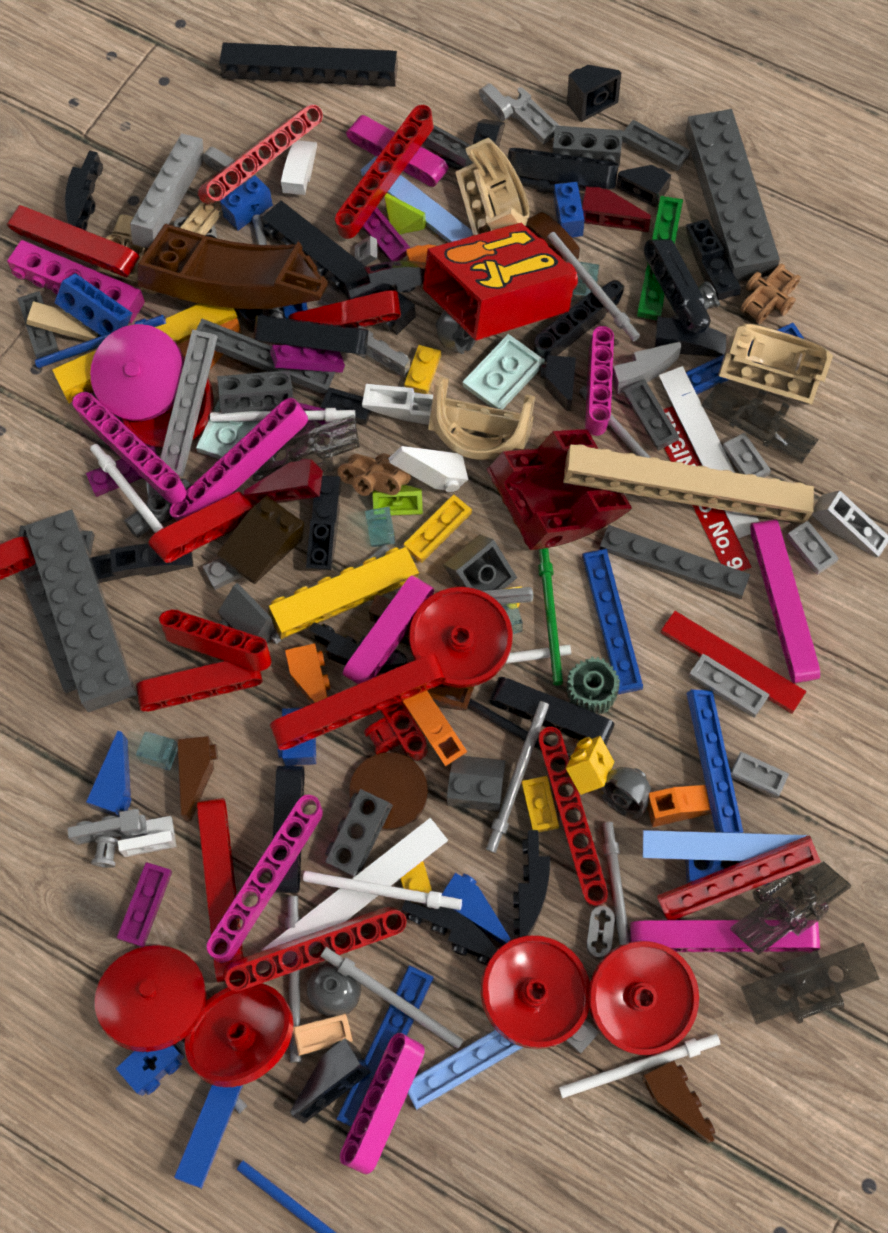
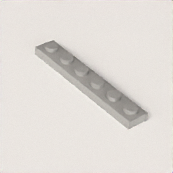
[161,330,218,477]

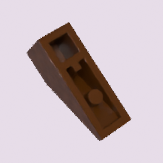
[178,736,218,822]

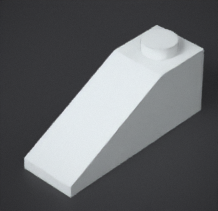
[388,446,468,492]

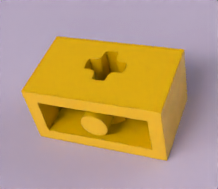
[566,736,614,795]

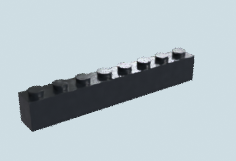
[219,42,398,87]
[262,200,416,335]

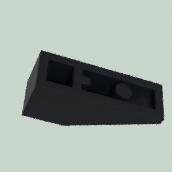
[290,1038,371,1124]

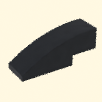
[655,317,726,357]

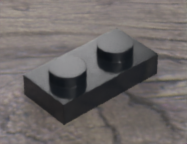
[321,387,372,425]

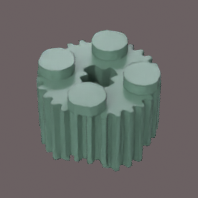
[566,656,620,714]

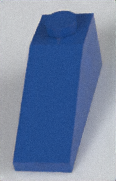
[86,731,131,817]
[442,873,510,945]

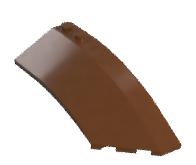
[138,223,328,309]

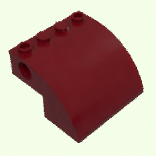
[487,429,632,550]

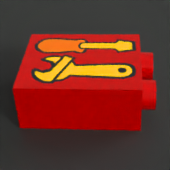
[423,223,578,341]

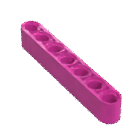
[72,392,187,504]
[170,398,308,521]
[750,519,820,684]
[207,795,323,963]
[630,920,820,952]

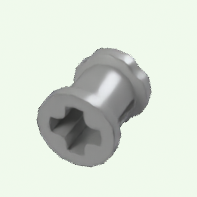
[91,836,119,868]

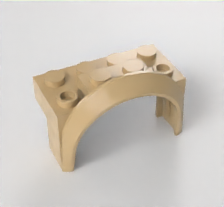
[455,138,530,236]
[718,323,833,404]
[428,376,535,460]

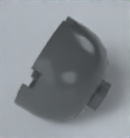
[436,311,476,354]
[598,767,652,819]
[307,962,361,1017]

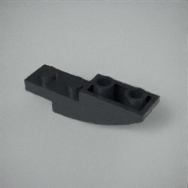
[65,151,103,231]
[686,219,741,300]
[345,261,426,299]
[306,475,341,571]
[91,543,193,583]
[309,622,408,673]
[513,830,550,937]
[401,900,497,965]

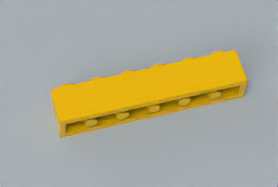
[268,547,419,639]

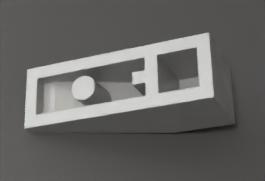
[812,490,888,557]

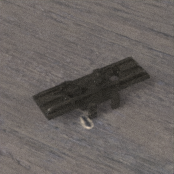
[701,383,819,464]
[252,415,360,481]
[731,861,851,955]
[741,943,880,1025]

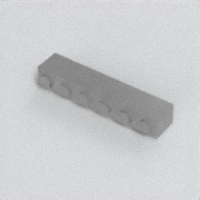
[130,133,204,248]

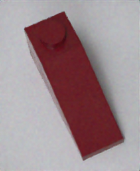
[582,187,651,233]
[243,459,323,505]

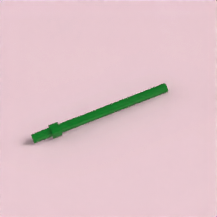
[538,548,563,686]

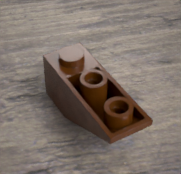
[642,1060,716,1144]

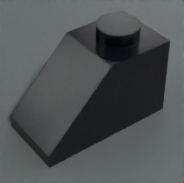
[473,119,505,148]
[616,165,671,208]
[541,355,576,411]

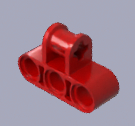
[364,701,428,761]

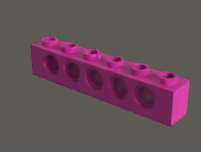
[7,240,145,324]

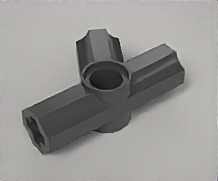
[124,478,191,538]

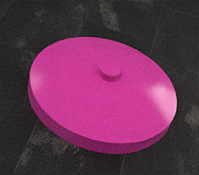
[90,324,184,421]

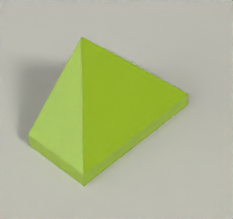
[384,193,426,234]
[373,485,423,516]

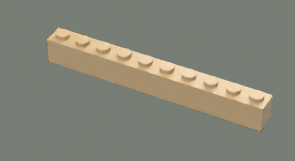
[563,444,814,524]

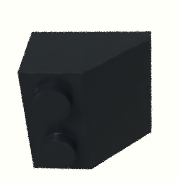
[567,65,622,122]

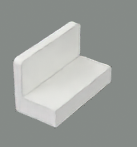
[118,816,176,857]

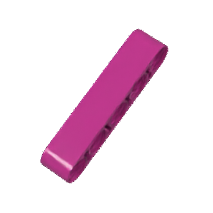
[346,115,449,187]
[585,326,614,436]
[343,575,434,684]
[340,1033,425,1175]

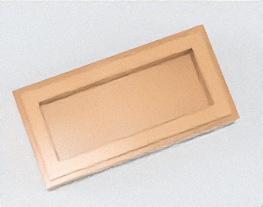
[293,1014,353,1056]

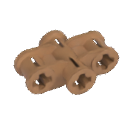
[740,263,801,325]
[337,453,411,496]

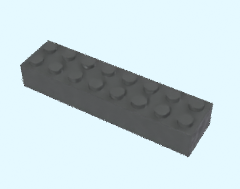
[685,109,780,282]
[24,509,137,713]

